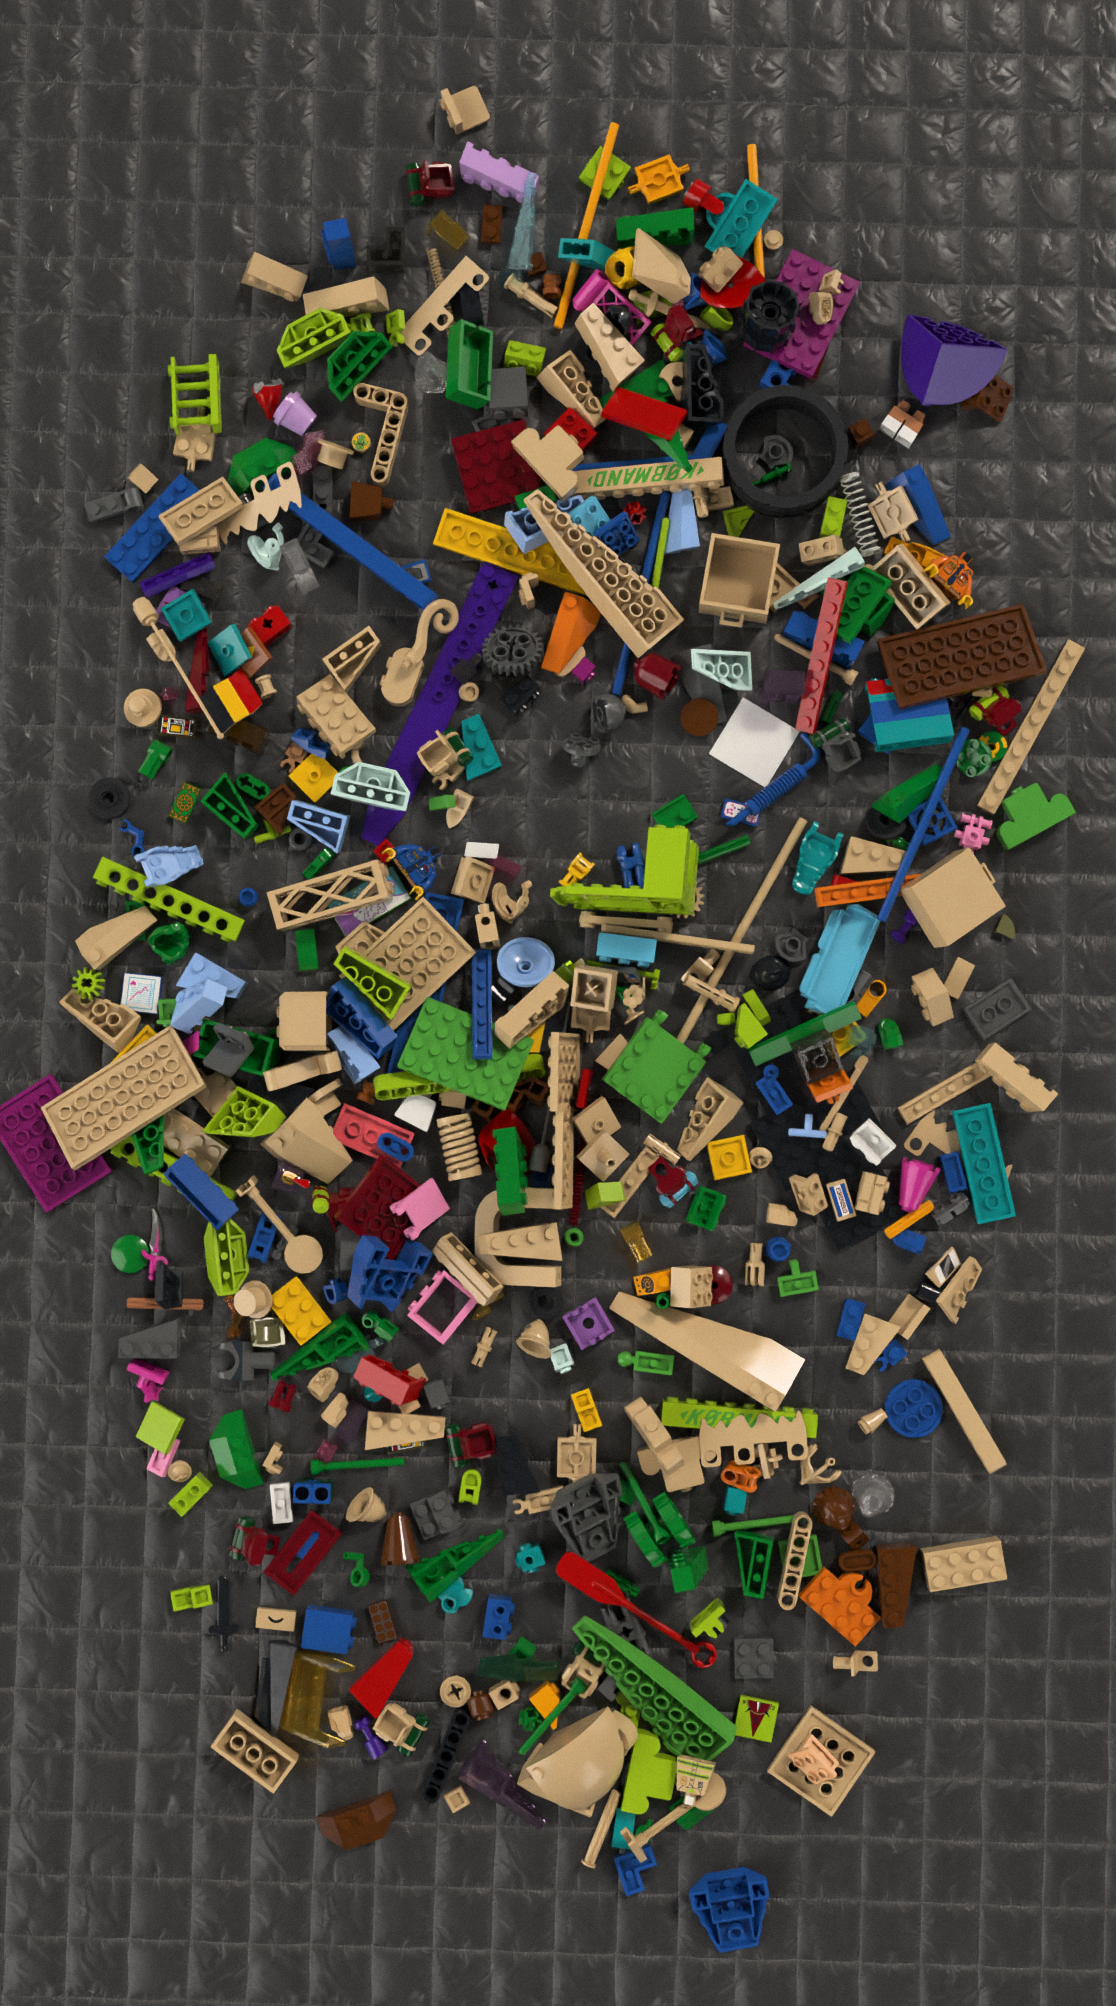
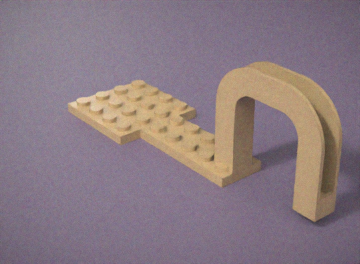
[475,1032,581,1287]

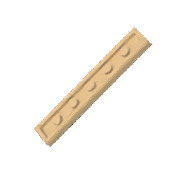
[897,1062,991,1125]

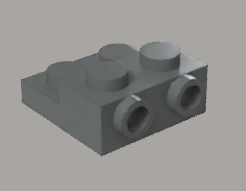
[409,1488,462,1540]

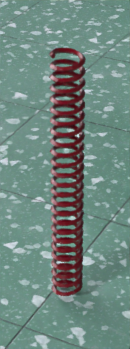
[568,1132,586,1226]

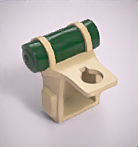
[417,728,473,776]
[562,1640,607,1699]
[373,1703,431,1757]

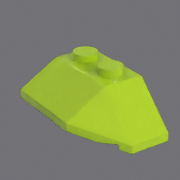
[277,307,351,368]
[204,1219,249,1296]

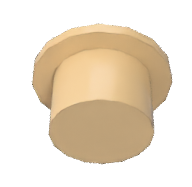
[317,439,354,469]
[234,1280,272,1319]

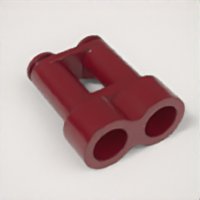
[268,1380,297,1413]

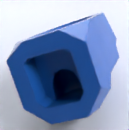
[892,1229,926,1255]

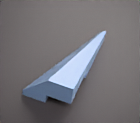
[664,489,700,555]

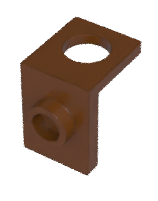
[836,1519,870,1550]

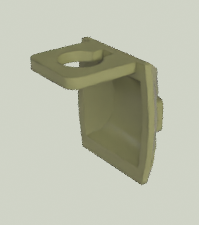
[250,1317,285,1348]

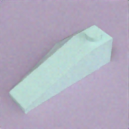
[691,649,752,691]

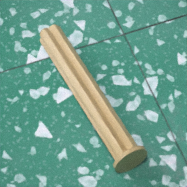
[581,1789,622,1868]

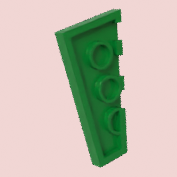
[598,359,674,409]

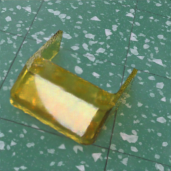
[279,1650,356,1749]

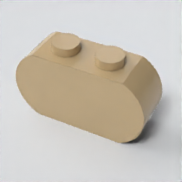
[380,648,424,707]

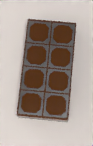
[368,1599,398,1644]

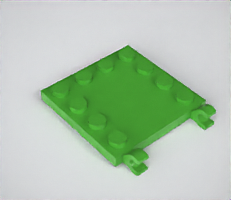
[601,1009,711,1124]

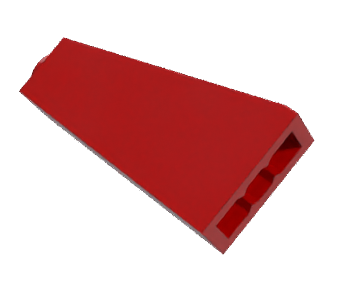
[349,1637,414,1719]

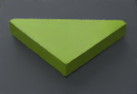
[722,505,754,537]

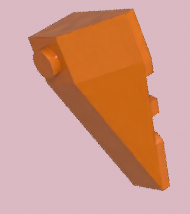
[541,592,601,674]

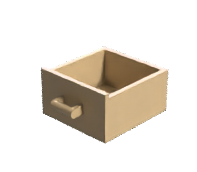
[699,533,780,628]
[899,847,1006,948]

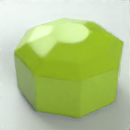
[716,1013,735,1026]

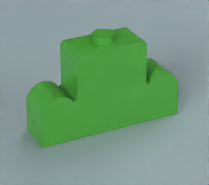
[996,783,1076,851]

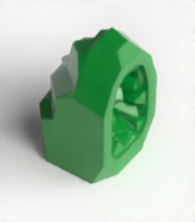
[878,1018,904,1050]

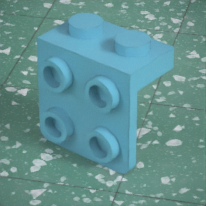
[568,496,610,537]

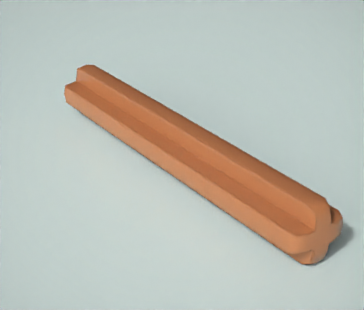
[127,1298,204,1310]

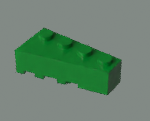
[493,1127,528,1216]

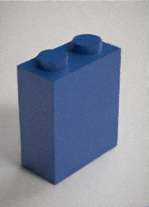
[301,1604,357,1654]

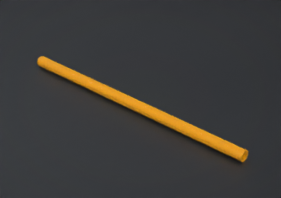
[553,122,619,329]
[747,144,765,278]

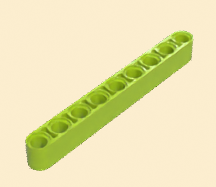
[373,1054,546,1100]

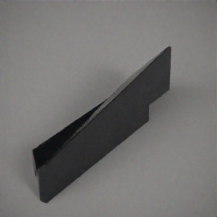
[255,1640,296,1736]

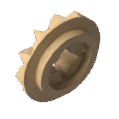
[440,1675,471,1707]

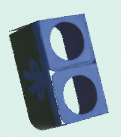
[293,1478,334,1504]

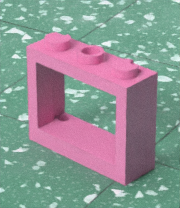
[407,1269,477,1344]

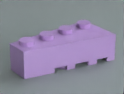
[459,141,539,204]

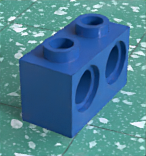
[759,360,797,389]

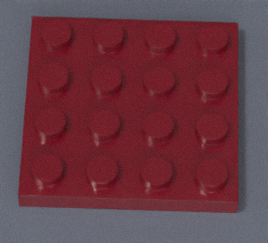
[451,419,542,514]
[334,1155,421,1260]

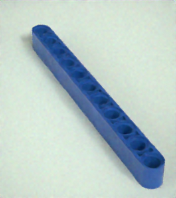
[262,473,439,611]

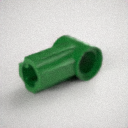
[138,739,173,780]

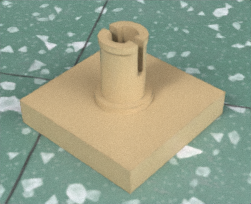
[576,1129,630,1182]

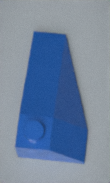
[884,464,951,546]

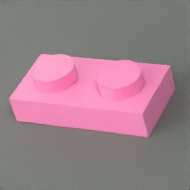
[147,1439,180,1477]

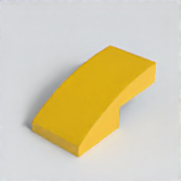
[571,1388,602,1433]

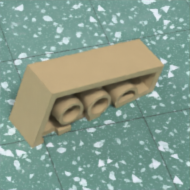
[303,276,389,317]
[574,303,645,392]
[494,971,569,1049]
[477,1222,562,1261]

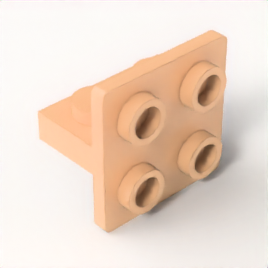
[789,1734,839,1784]

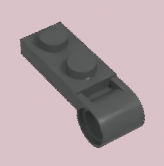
[84,488,144,523]

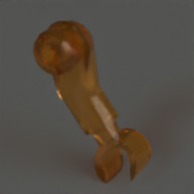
[224,1294,242,1338]

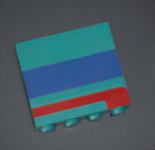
[864,678,954,752]

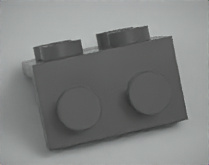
[203,1022,254,1077]

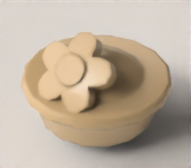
[749,1147,772,1168]
[168,1460,192,1482]

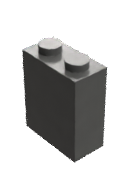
[489,367,529,420]

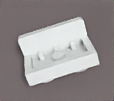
[850,1118,896,1166]

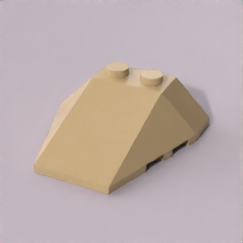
[260,1098,353,1184]

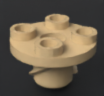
[124,689,162,727]

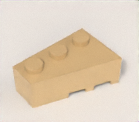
[322,626,382,693]

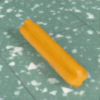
[884,1200,934,1239]

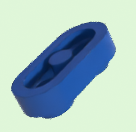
[377,1132,414,1161]

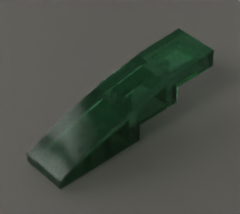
[477,1654,560,1682]

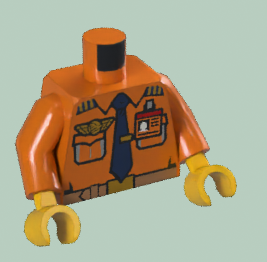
[923,552,973,609]

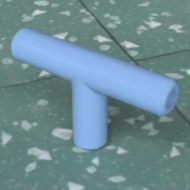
[788,1114,827,1138]

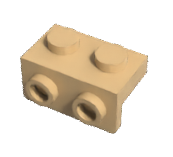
[698,247,743,293]
[518,573,539,610]

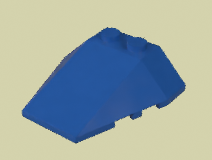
[689,1867,769,1953]

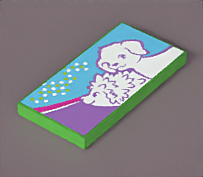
[328,866,412,937]

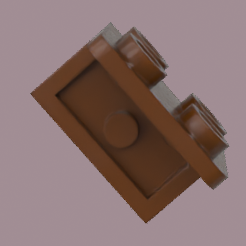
[960,375,1013,422]

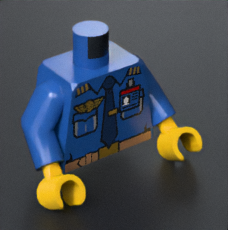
[382,844,441,900]

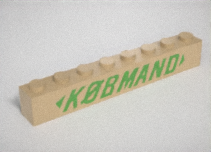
[571,457,724,501]

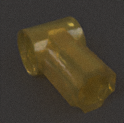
[620,1221,652,1263]

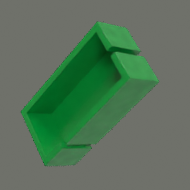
[446,319,493,410]
[193,1019,280,1077]

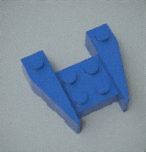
[347,1235,433,1312]

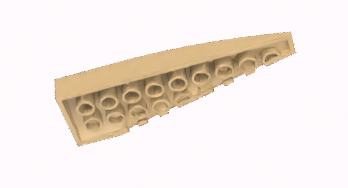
[524,489,684,658]

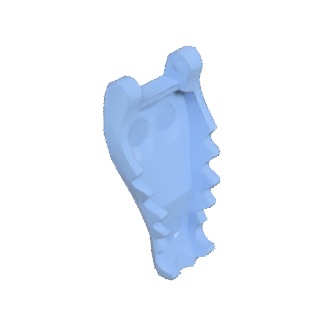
[134,845,204,887]

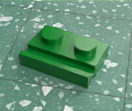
[651,794,698,828]

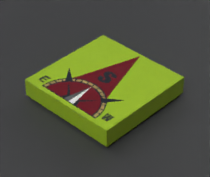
[735,1694,779,1743]

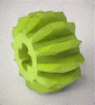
[72,967,105,1000]

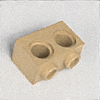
[799,535,844,566]

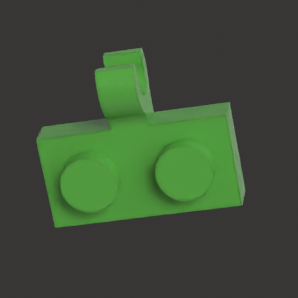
[777,1259,819,1297]

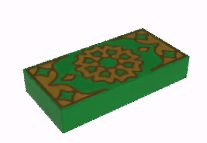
[168,782,202,824]

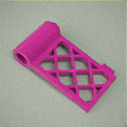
[572,269,652,346]

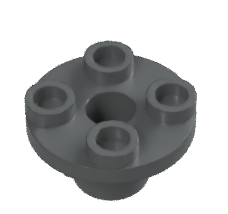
[562,733,601,767]

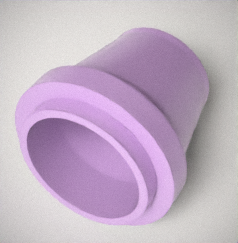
[273,391,317,437]

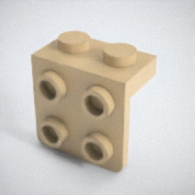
[439,86,490,135]

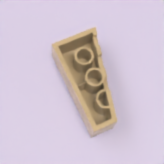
[975,1042,1058,1112]

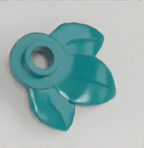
[438,1576,473,1614]

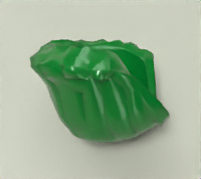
[148,922,190,965]

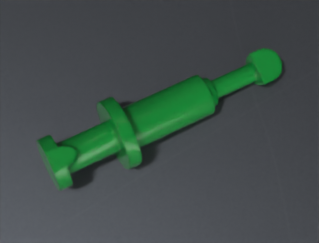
[752,462,792,486]

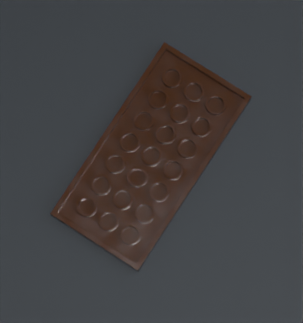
[876,603,1047,710]

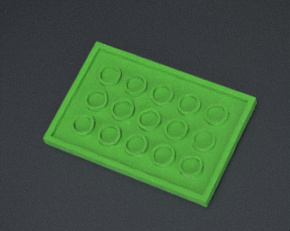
[397,997,534,1111]

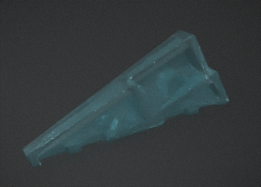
[505,173,537,272]

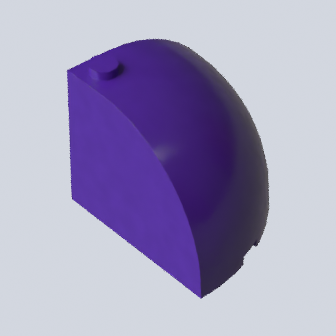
[901,314,1007,406]

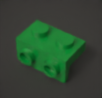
[685,1185,726,1232]

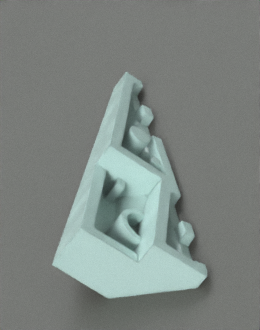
[772,547,865,611]

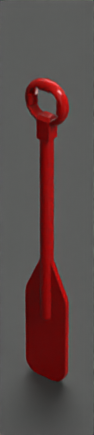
[556,1552,717,1668]

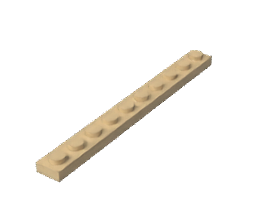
[977,639,1085,815]

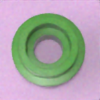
[564,1228,584,1247]

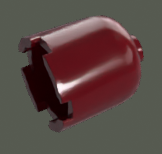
[633,653,682,700]

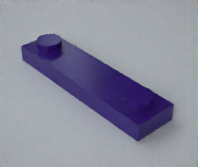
[140,552,216,598]

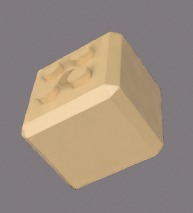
[277,992,332,1051]

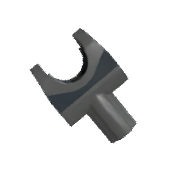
[217,1340,276,1381]

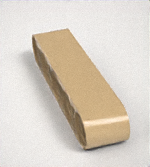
[777,1511,812,1610]

